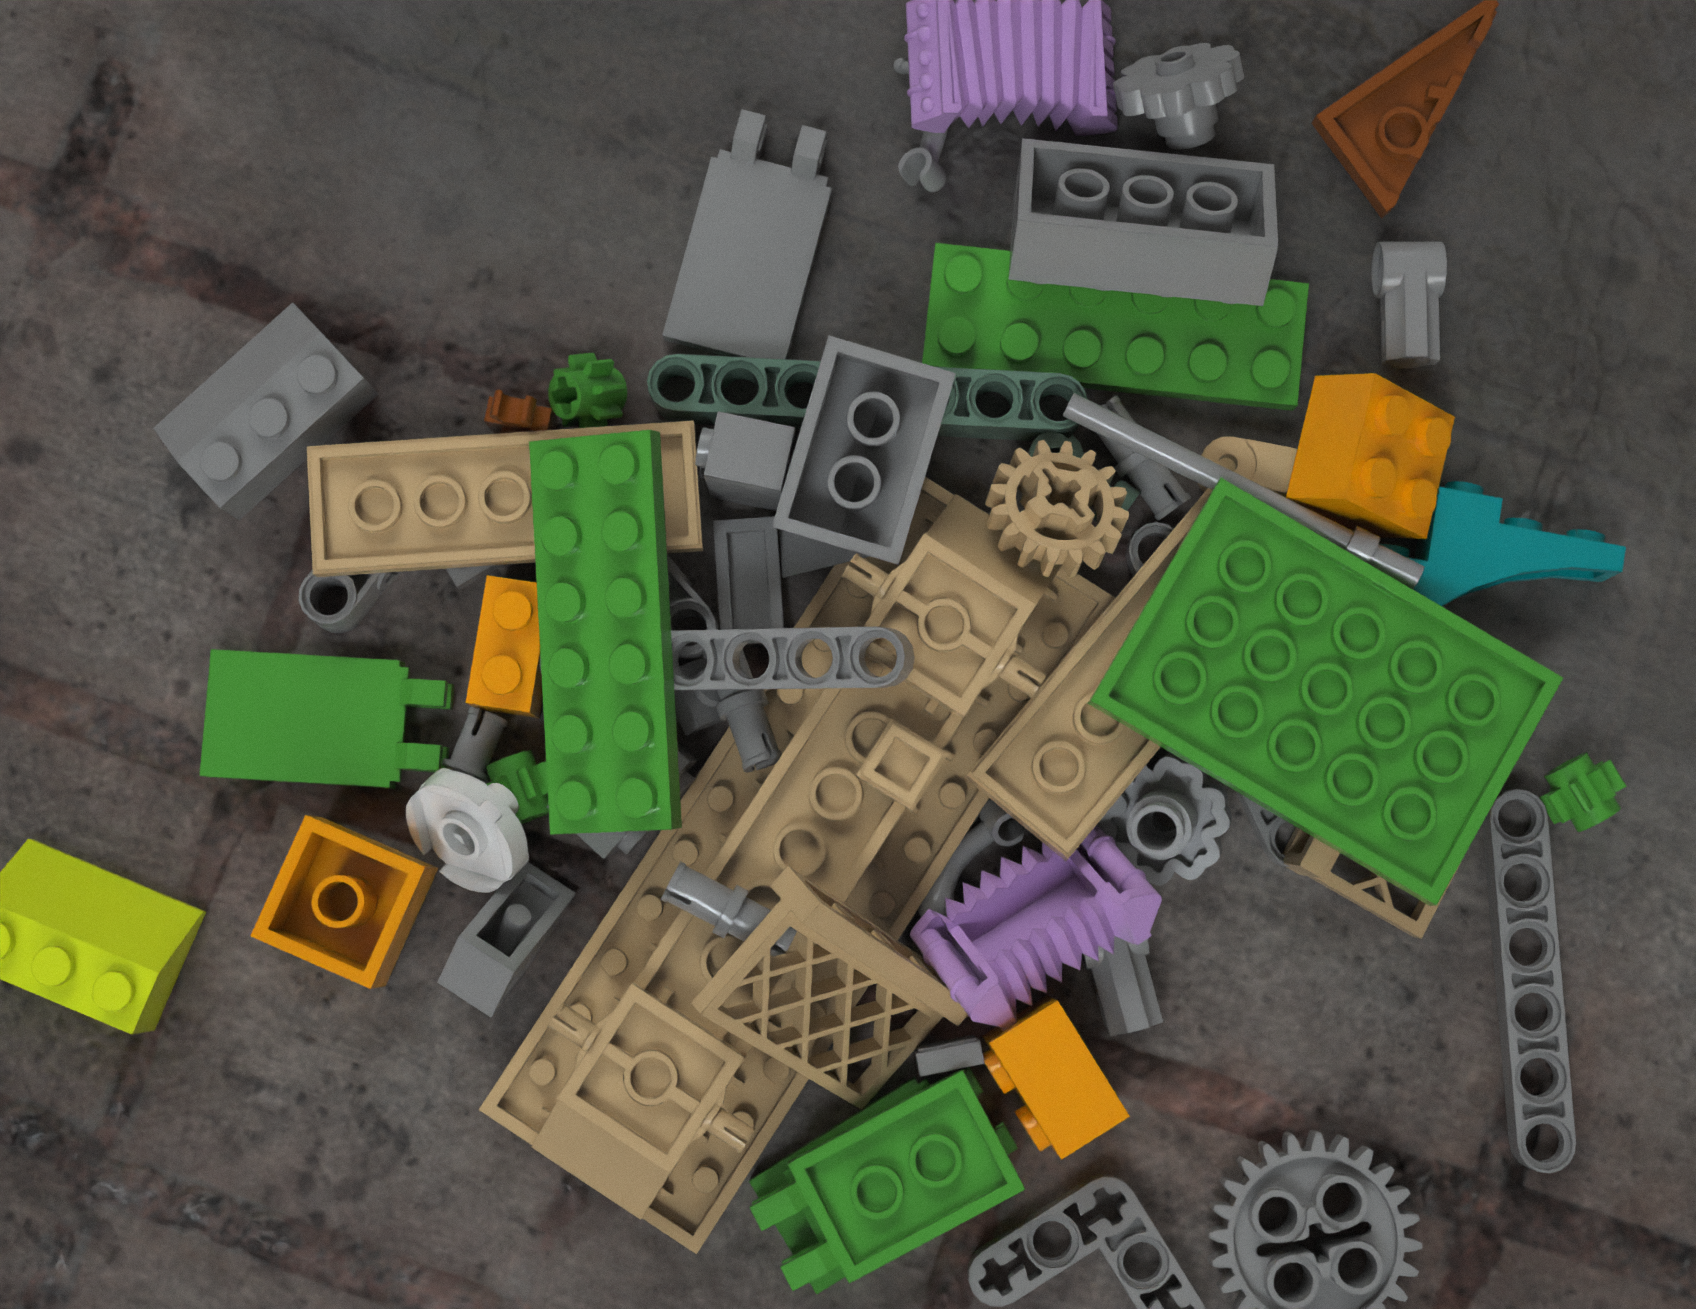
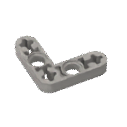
[967,1173,1205,1309]

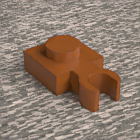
[484,390,559,434]

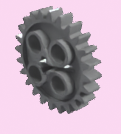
[1205,1130,1422,1309]

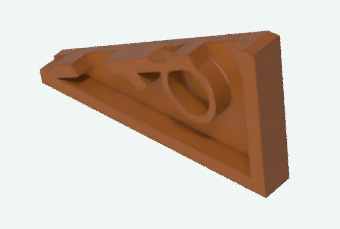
[1311,0,1499,219]

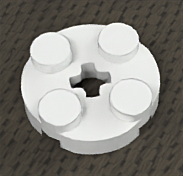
[406,768,529,893]

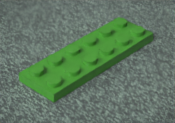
[922,243,1309,411]
[529,430,682,835]

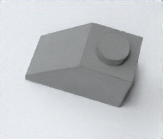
[437,862,576,1017]

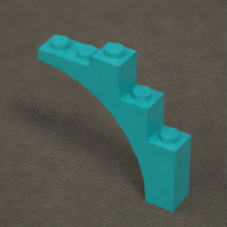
[1380,481,1626,606]

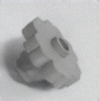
[1113,43,1244,150]
[1099,753,1232,886]

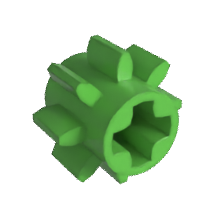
[548,353,627,428]
[486,750,549,824]
[1539,752,1627,832]

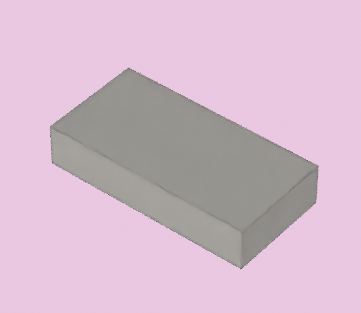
[713,516,784,647]

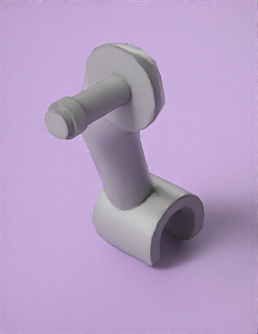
[894,58,948,192]
[918,800,1024,917]

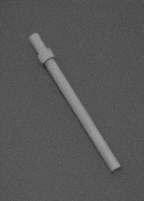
[1063,393,1425,589]

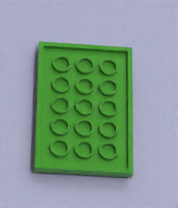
[1087,478,1563,906]

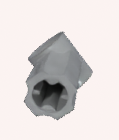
[1371,242,1447,368]
[1081,936,1163,1036]

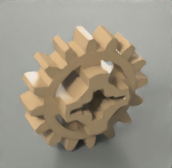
[985,440,1129,578]

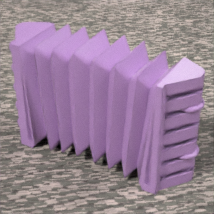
[904,0,1118,136]
[910,825,1162,1031]

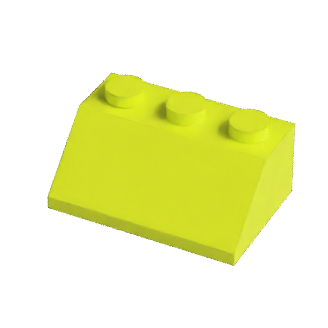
[0,839,206,1035]

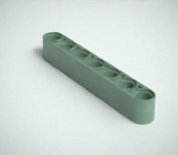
[647,354,1087,441]

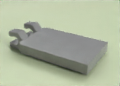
[662,109,832,359]

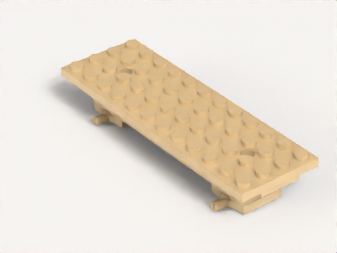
[479,477,1115,1254]

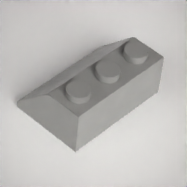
[153,302,378,521]
[772,335,956,565]

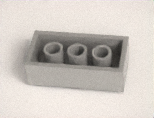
[1008,138,1278,306]

